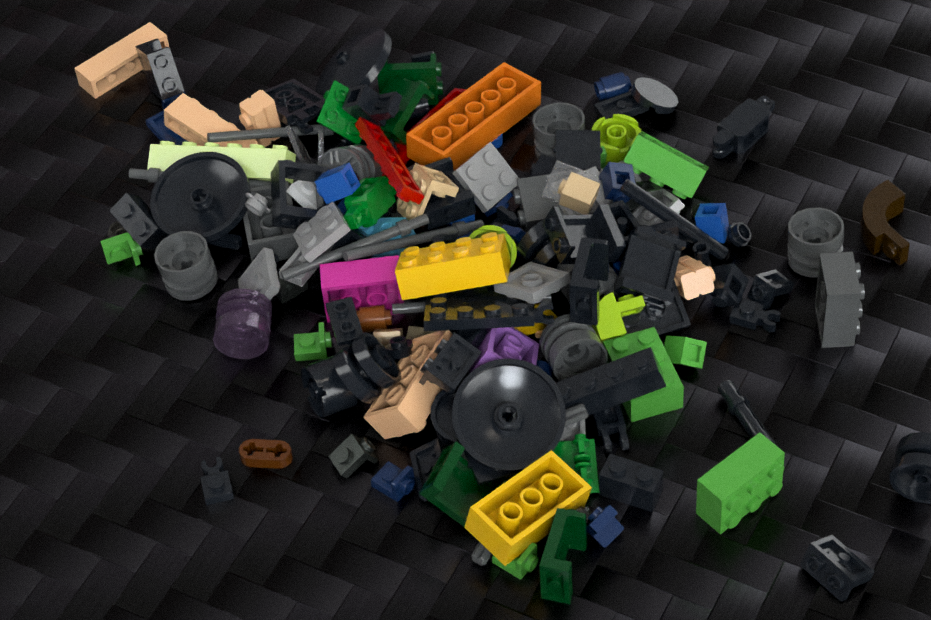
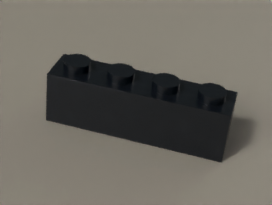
[556,347,667,416]

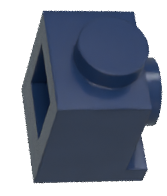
[599,162,636,203]

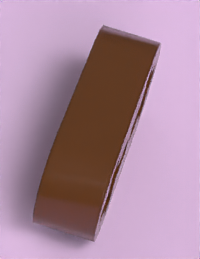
[239,439,292,469]

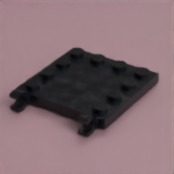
[423,284,554,331]

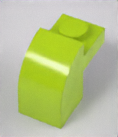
[592,292,645,344]

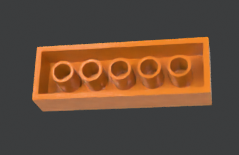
[406,62,541,171]

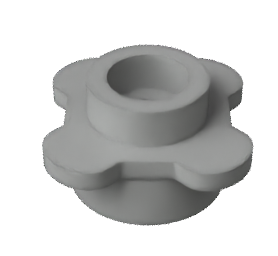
[245,192,271,216]

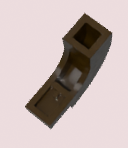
[860,179,910,266]

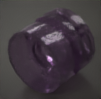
[213,289,273,359]

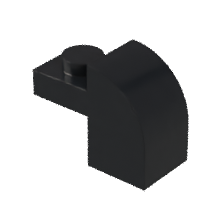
[342,84,402,127]

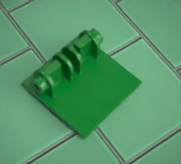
[316,80,362,144]
[553,434,600,494]

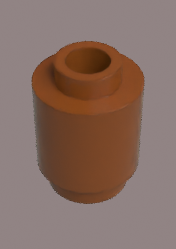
[356,305,392,333]

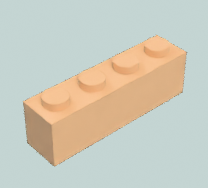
[75,22,170,99]
[164,93,258,148]

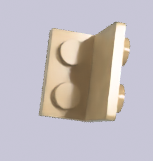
[397,163,459,220]

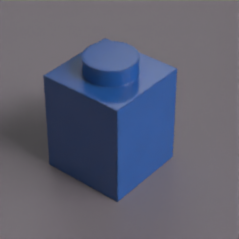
[315,162,361,205]
[695,203,729,243]

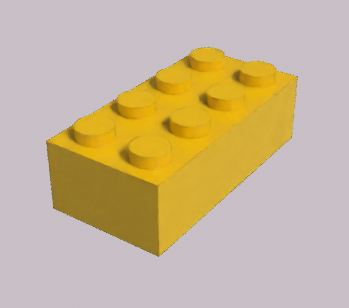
[395,232,511,300]
[464,450,592,566]

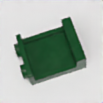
[377,53,443,105]
[381,77,435,145]
[419,441,507,527]
[539,508,587,604]

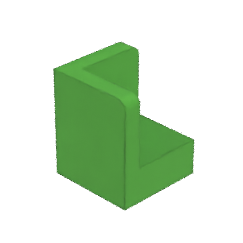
[664,336,707,369]

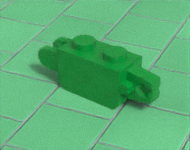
[344,176,396,229]

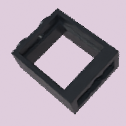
[270,160,329,229]

